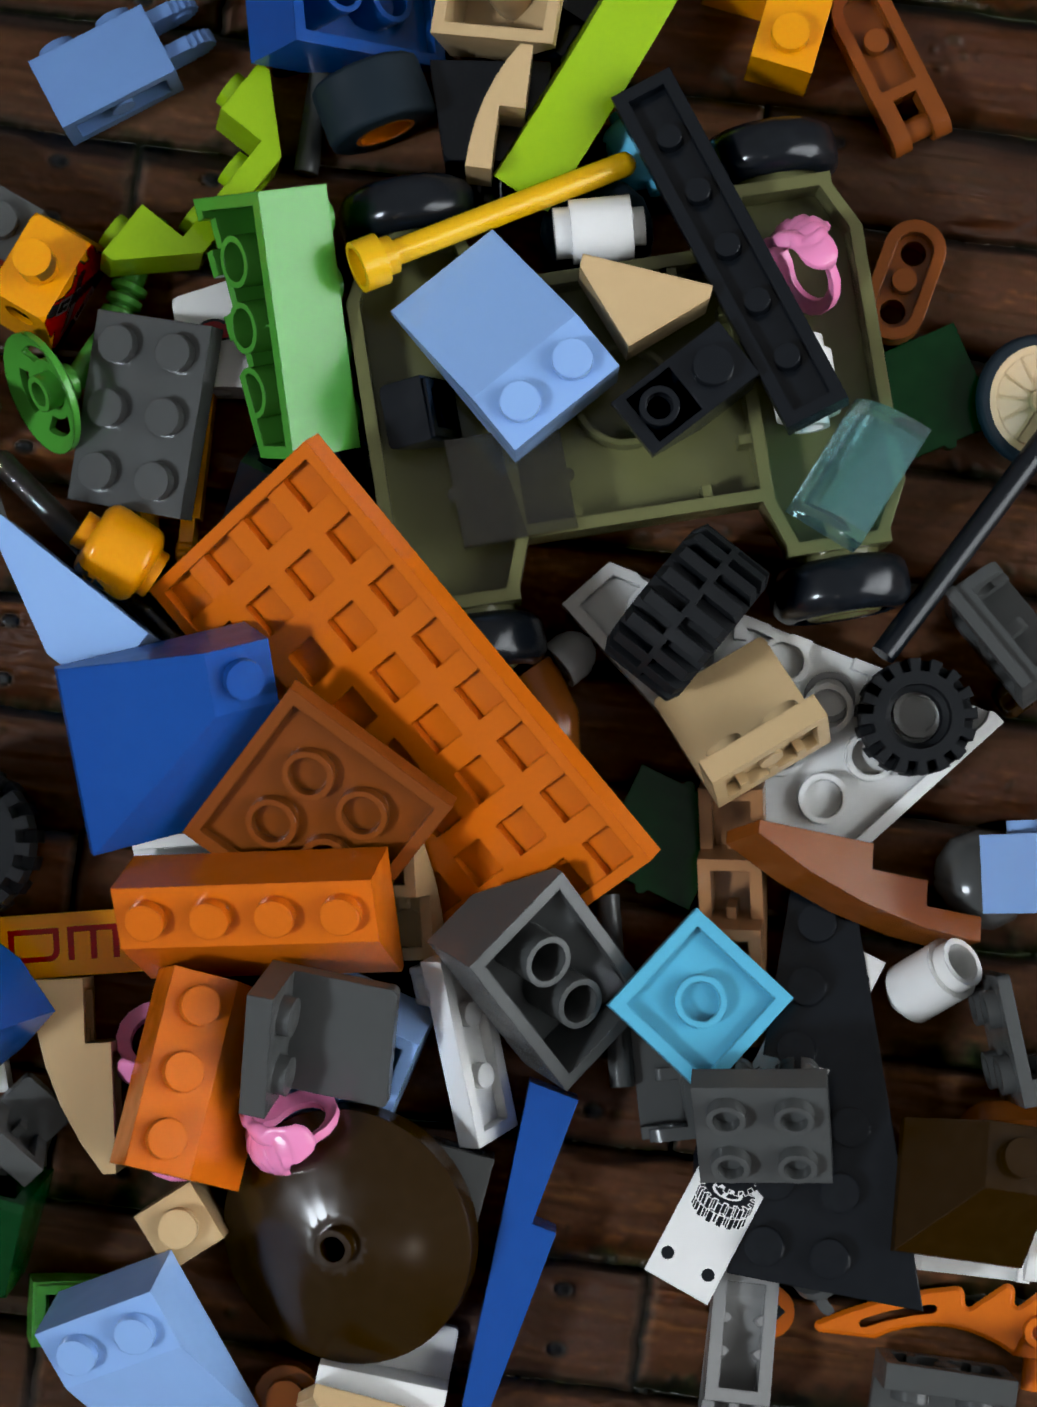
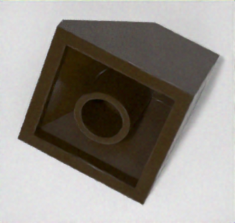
[890,1117,1037,1268]

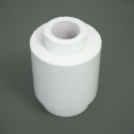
[552,194,647,265]
[885,938,982,1023]

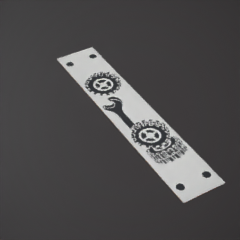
[644,952,886,1305]

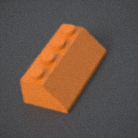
[110,846,404,979]

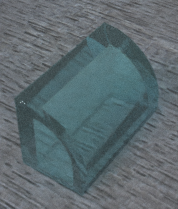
[785,399,931,553]

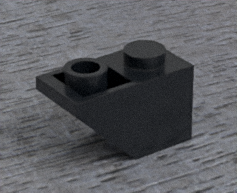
[611,321,760,458]

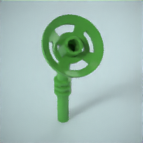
[3,216,168,454]

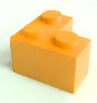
[702,0,833,97]

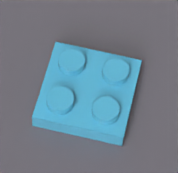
[606,908,794,1084]

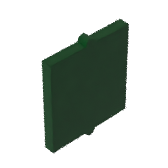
[884,323,982,464]
[623,764,700,910]

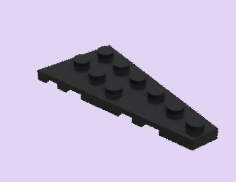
[727,890,923,1311]

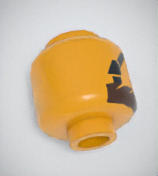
[69,505,170,600]

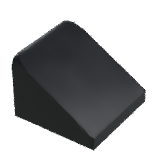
[380,375,463,450]

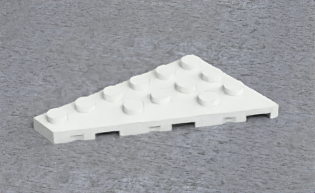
[561,562,1004,843]

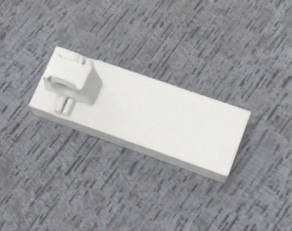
[409,954,518,1149]

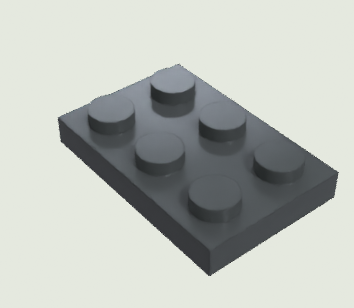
[67,309,223,521]

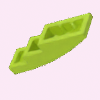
[493,0,677,212]

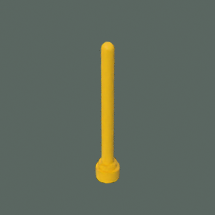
[345,152,636,293]

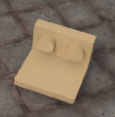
[654,637,831,808]

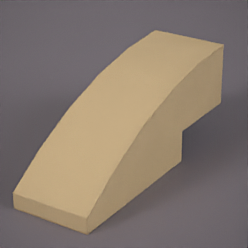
[35,975,126,1174]

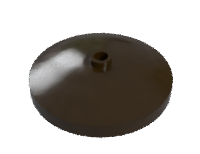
[224,1102,479,1364]

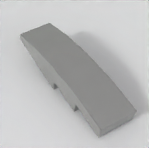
[698,1269,779,1407]

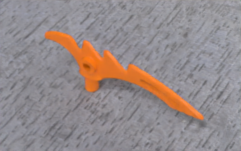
[814,1283,1037,1392]

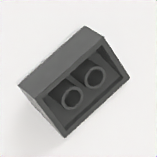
[427,868,635,1091]

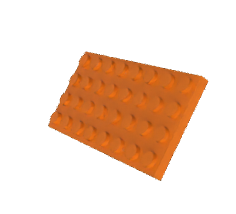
[149,433,661,923]

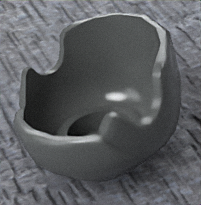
[933,829,1019,930]

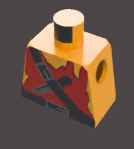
[0,212,104,355]

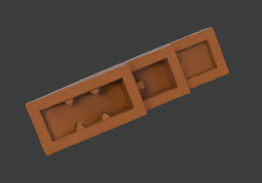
[726,820,981,946]

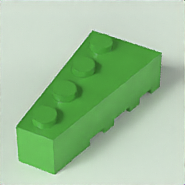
[193,183,361,459]

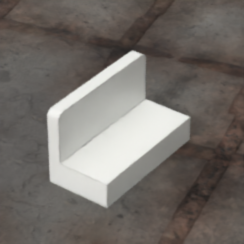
[315,1323,459,1407]

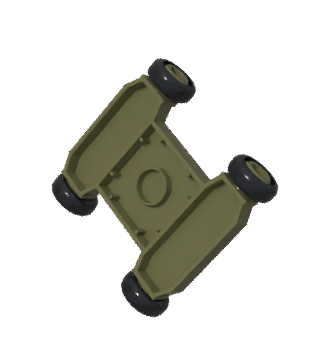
[338,116,911,671]

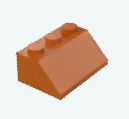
[109,965,252,1192]

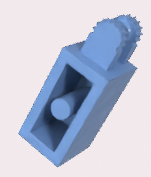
[28,0,217,146]

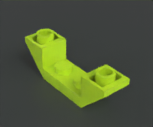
[98,65,281,277]

